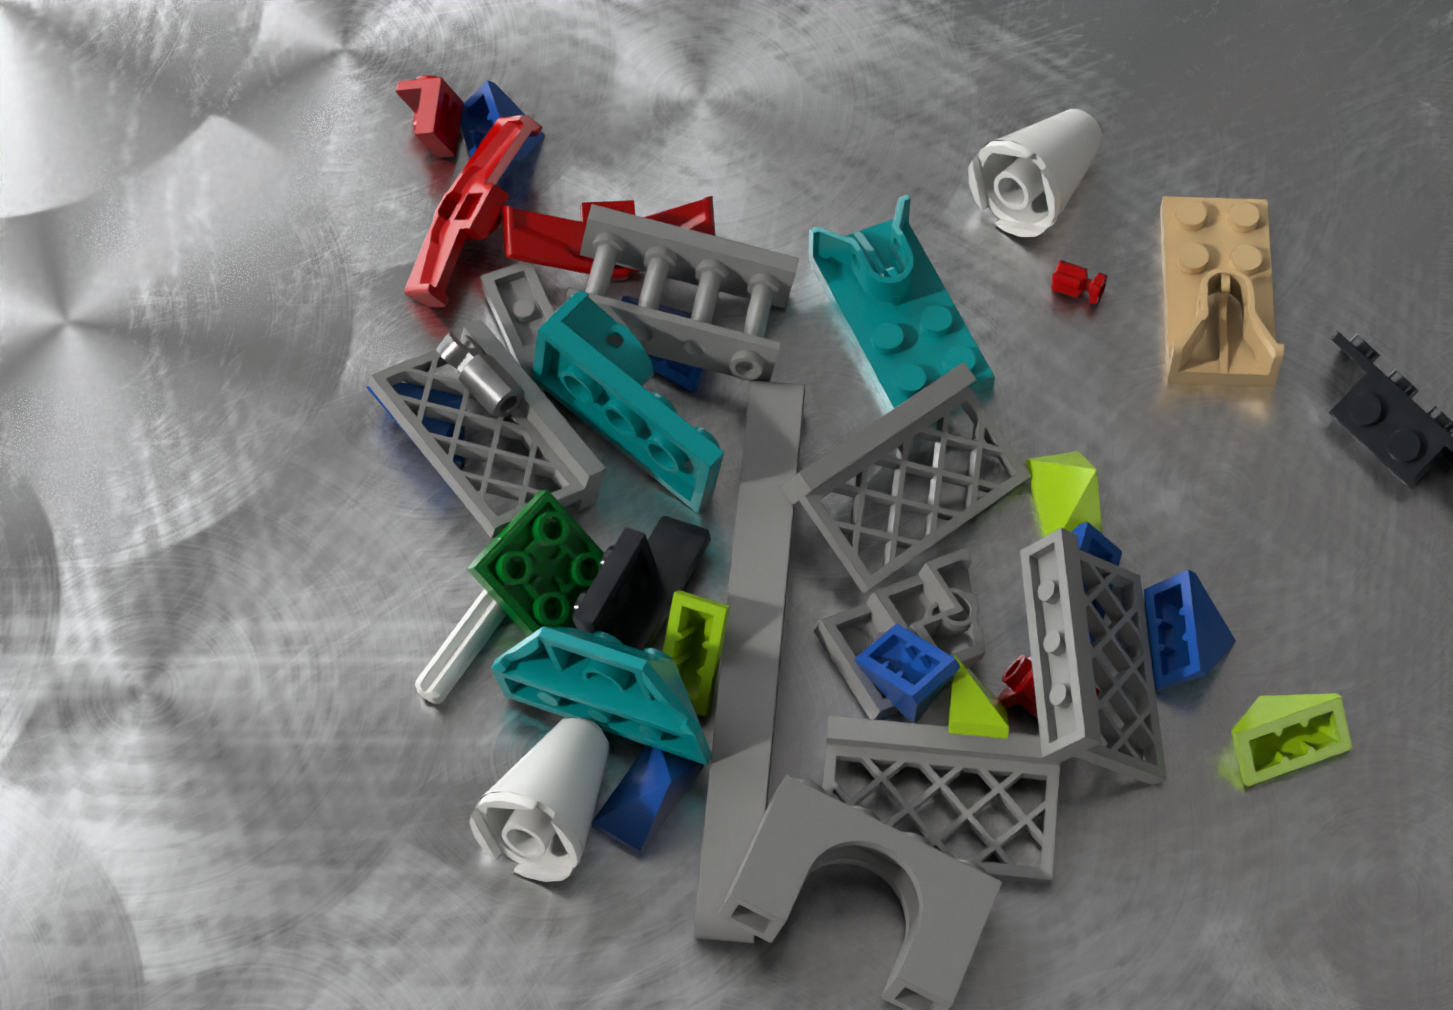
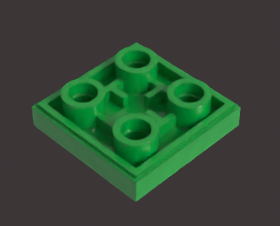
[466,489,604,636]

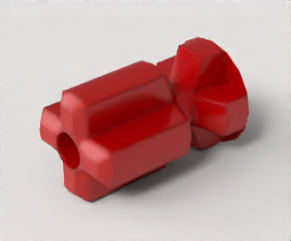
[1051,260,1108,305]

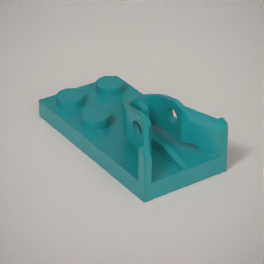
[808,195,995,411]
[532,291,724,513]

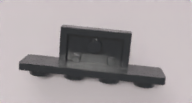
[1328,330,1453,489]
[572,516,711,651]

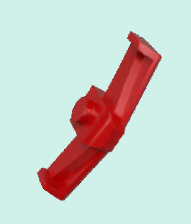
[404,115,543,307]
[502,196,716,281]

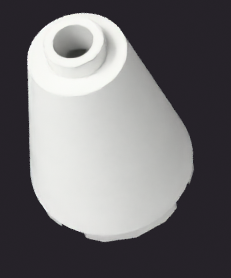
[968,109,1103,237]
[469,718,610,882]

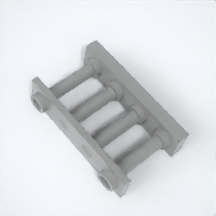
[564,204,799,382]

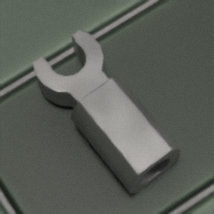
[436,333,525,417]

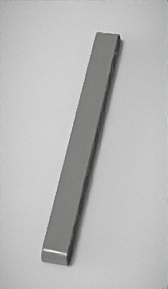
[694,381,805,943]

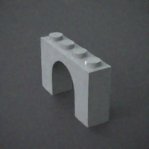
[717,774,1002,1010]

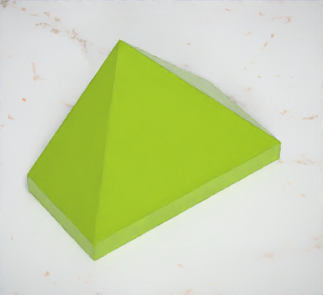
[1024,451,1103,537]
[662,590,731,716]
[948,655,1009,739]
[1231,693,1353,786]

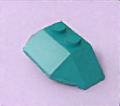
[491,626,712,766]

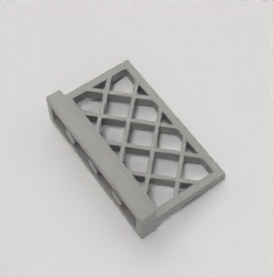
[368,320,607,538]
[780,362,1031,593]
[1020,528,1167,786]
[822,715,1061,884]

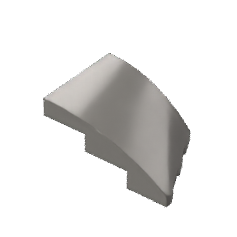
[814,547,986,720]

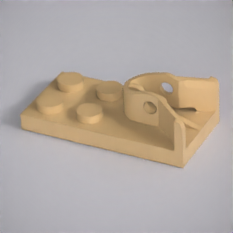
[1160,196,1284,387]

